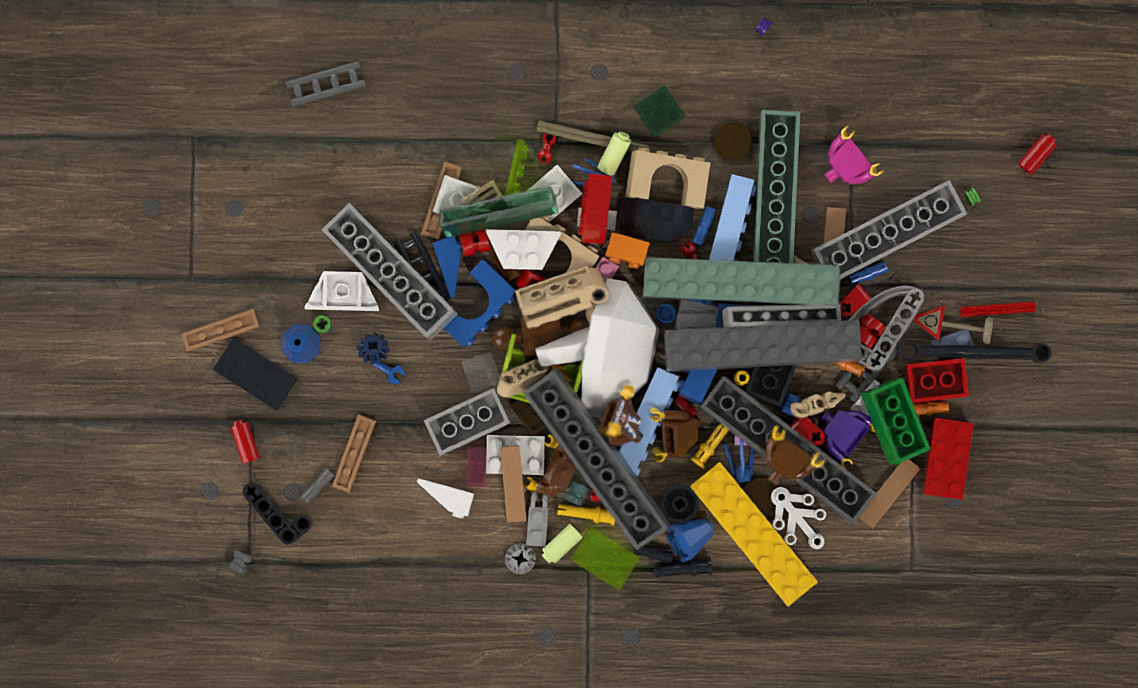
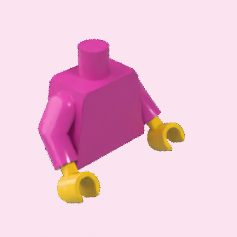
[824,126,884,184]

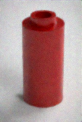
[1017,134,1057,176]
[230,420,260,464]

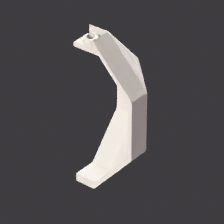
[582,278,659,418]

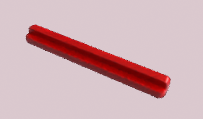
[960,301,1036,317]

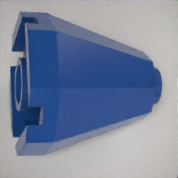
[281,324,321,364]
[665,518,714,563]

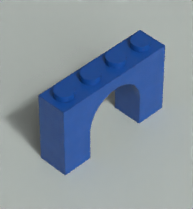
[444,260,516,347]

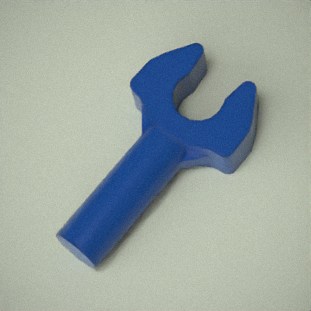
[370,360,406,384]

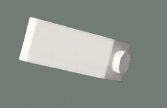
[535,327,589,367]
[417,478,474,519]

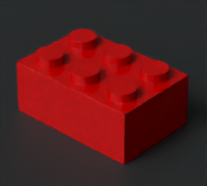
[579,173,612,245]
[904,358,969,403]

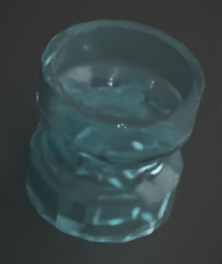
[564,481,589,506]

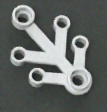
[771,487,826,549]

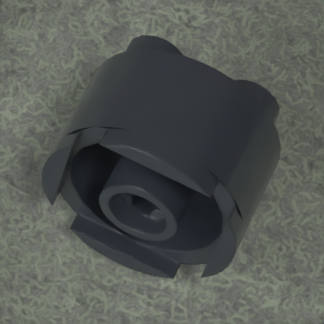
[660,485,699,524]

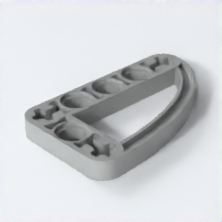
[848,286,924,372]

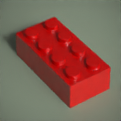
[922,418,974,500]

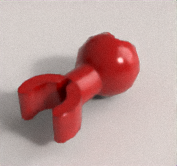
[537,133,556,164]
[681,241,700,260]

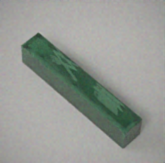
[439,186,558,237]

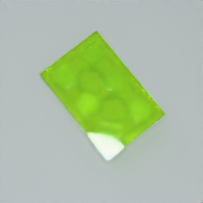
[505,139,529,200]
[570,527,640,590]

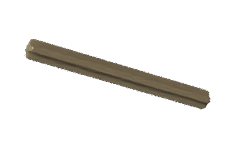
[537,121,649,153]

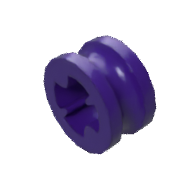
[755,17,772,36]

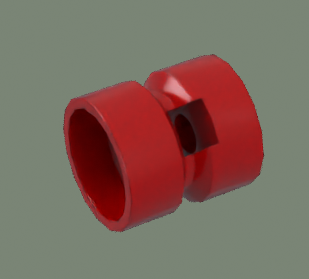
[459,226,491,257]
[860,313,886,349]

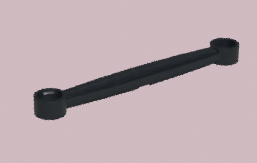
[899,341,1052,364]

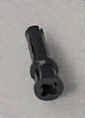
[654,558,712,578]

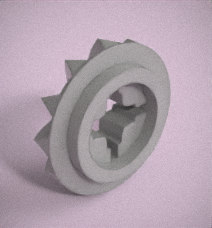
[505,543,536,574]

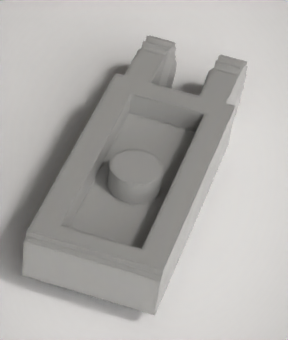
[526,492,548,547]

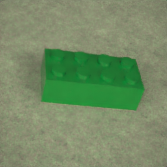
[861,378,930,464]

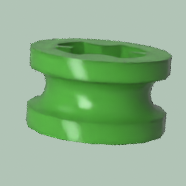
[964,187,981,206]
[313,315,331,333]

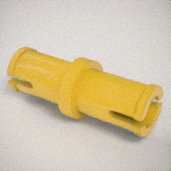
[734,371,749,386]

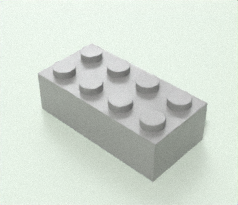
[424,388,510,456]

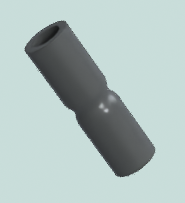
[301,468,335,504]

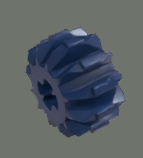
[357,332,390,366]

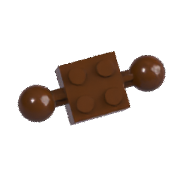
[492,317,590,356]

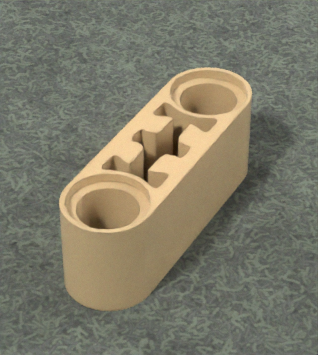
[497,359,549,397]

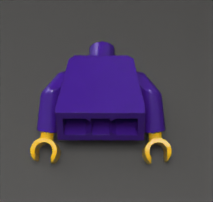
[821,410,876,470]

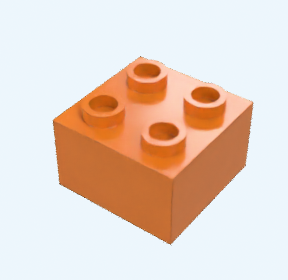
[606,233,649,270]

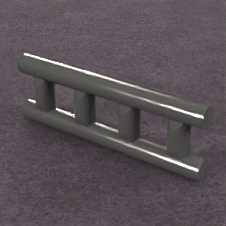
[285,61,366,107]
[835,333,903,403]

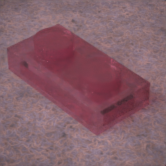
[466,448,486,487]

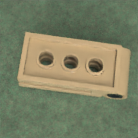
[515,266,608,328]

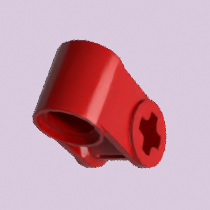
[839,284,872,318]
[789,412,825,446]

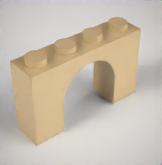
[625,148,710,209]
[525,213,599,273]

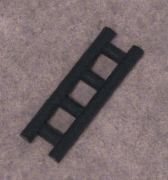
[393,230,451,301]

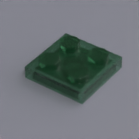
[633,85,686,138]

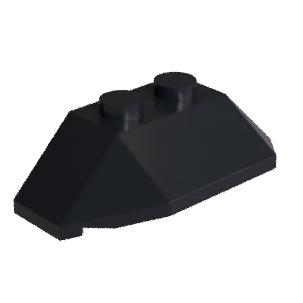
[616,197,695,243]

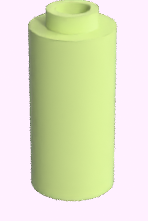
[597,131,631,175]
[542,524,583,564]

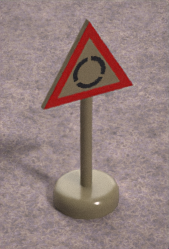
[913,305,994,345]

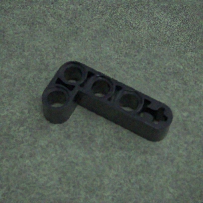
[243,483,313,545]

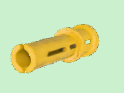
[690,424,728,469]
[557,503,615,526]

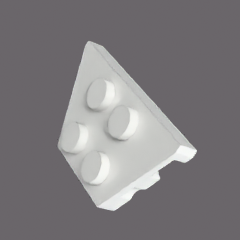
[486,229,561,270]
[305,271,379,311]

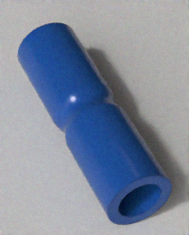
[692,206,716,246]

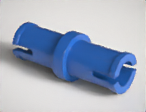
[849,261,889,286]

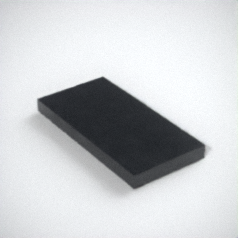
[213,338,298,411]

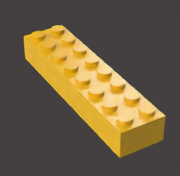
[690,462,818,606]

